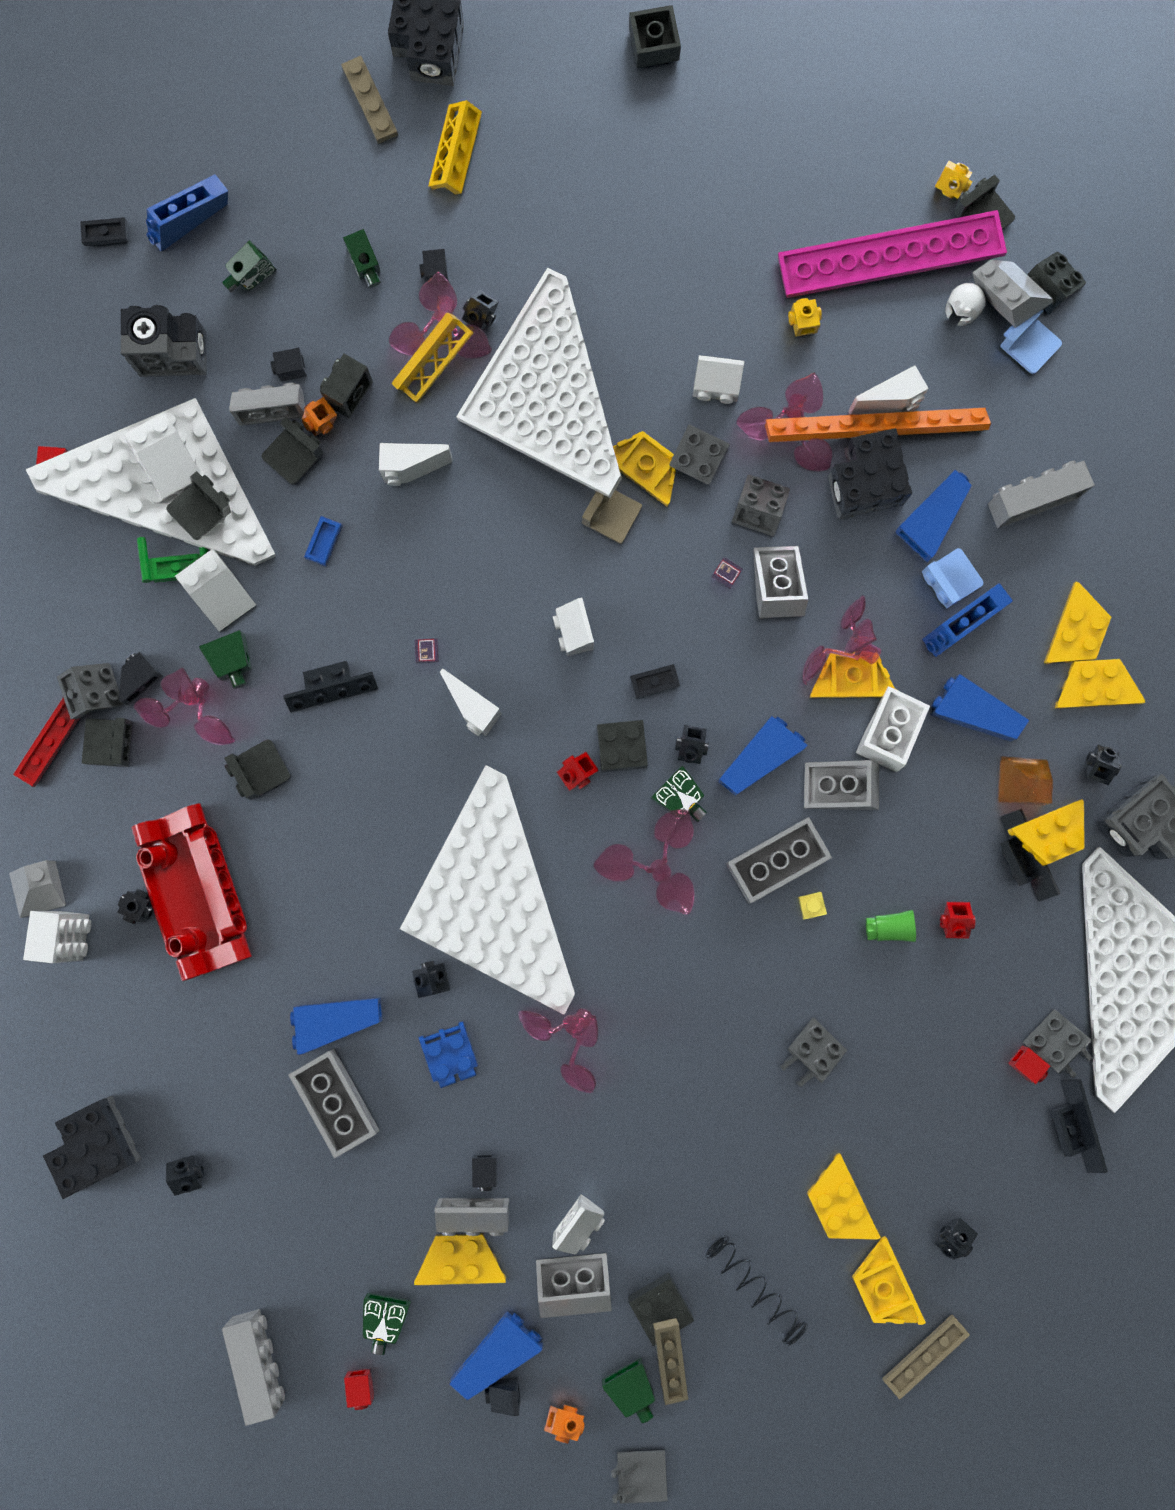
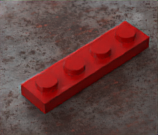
[13,698,80,787]

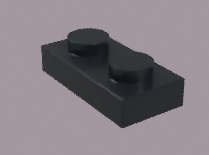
[80,217,129,246]
[630,664,680,699]

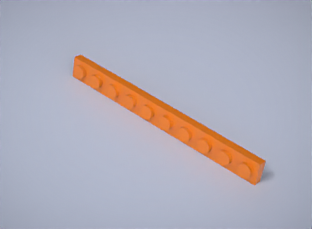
[765,408,991,442]

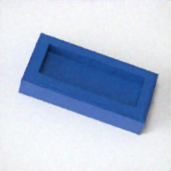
[304,516,343,567]

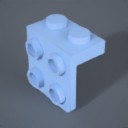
[1000,310,1062,374]
[922,548,983,609]

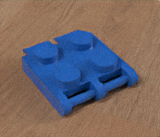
[419,1021,478,1088]

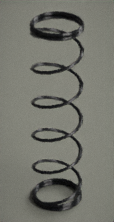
[705,1235,808,1346]

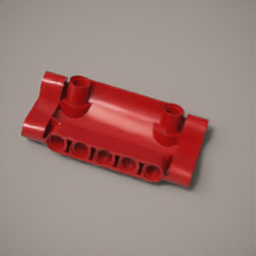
[131,803,252,981]

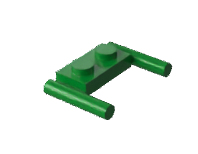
[137,537,209,583]

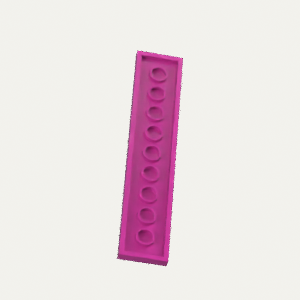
[778,210,1007,298]

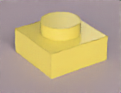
[798,892,827,920]

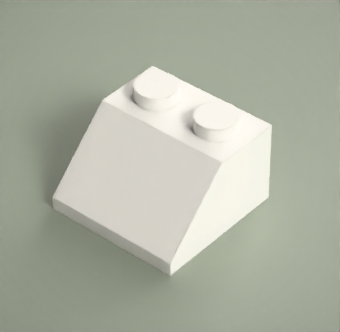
[693,355,744,404]
[553,598,594,656]

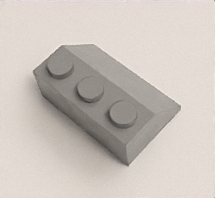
[972,260,1053,328]
[229,383,305,426]
[435,1198,509,1236]
[536,1253,612,1318]

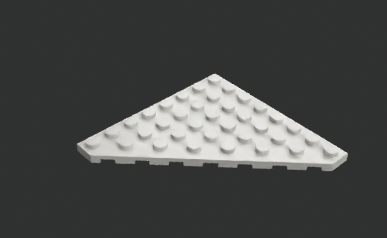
[456,268,622,498]
[26,398,276,566]
[400,765,575,1014]
[1082,847,1175,1113]

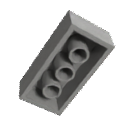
[988,460,1095,528]
[725,817,832,904]
[289,1049,380,1159]
[222,1309,285,1426]

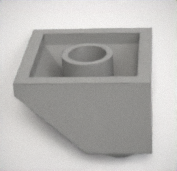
[9,860,66,918]

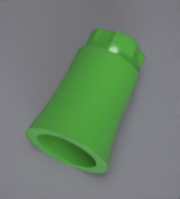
[865,910,916,942]

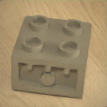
[582,490,642,544]

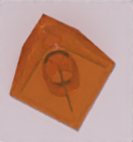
[998,756,1053,806]

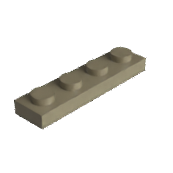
[341,56,398,144]
[882,1315,970,1399]
[653,1318,688,1405]

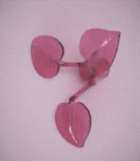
[389,271,492,359]
[736,372,832,471]
[803,595,881,685]
[134,668,235,745]
[594,809,694,915]
[518,1009,598,1093]

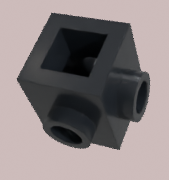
[462,290,499,331]
[675,725,709,764]
[1085,745,1122,786]
[117,889,154,924]
[412,961,450,998]
[166,1155,205,1196]
[935,1218,978,1260]

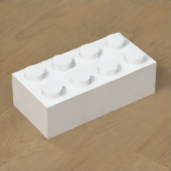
[23,911,91,963]

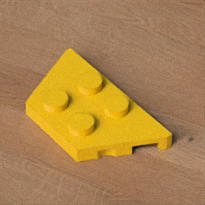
[613,431,676,507]
[1044,582,1111,664]
[810,651,897,698]
[1055,659,1145,709]
[1007,799,1084,866]
[807,1153,881,1239]
[414,1233,506,1285]
[852,1236,926,1325]

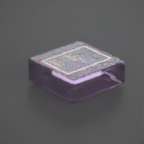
[711,557,743,589]
[415,638,439,663]

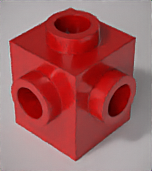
[557,752,599,791]
[940,902,975,939]

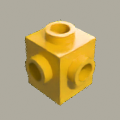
[935,161,973,198]
[788,298,822,337]

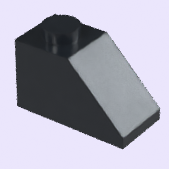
[119,652,163,705]
[485,1377,521,1416]

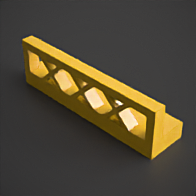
[428,100,482,195]
[391,312,473,403]

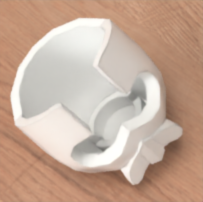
[945,283,986,326]

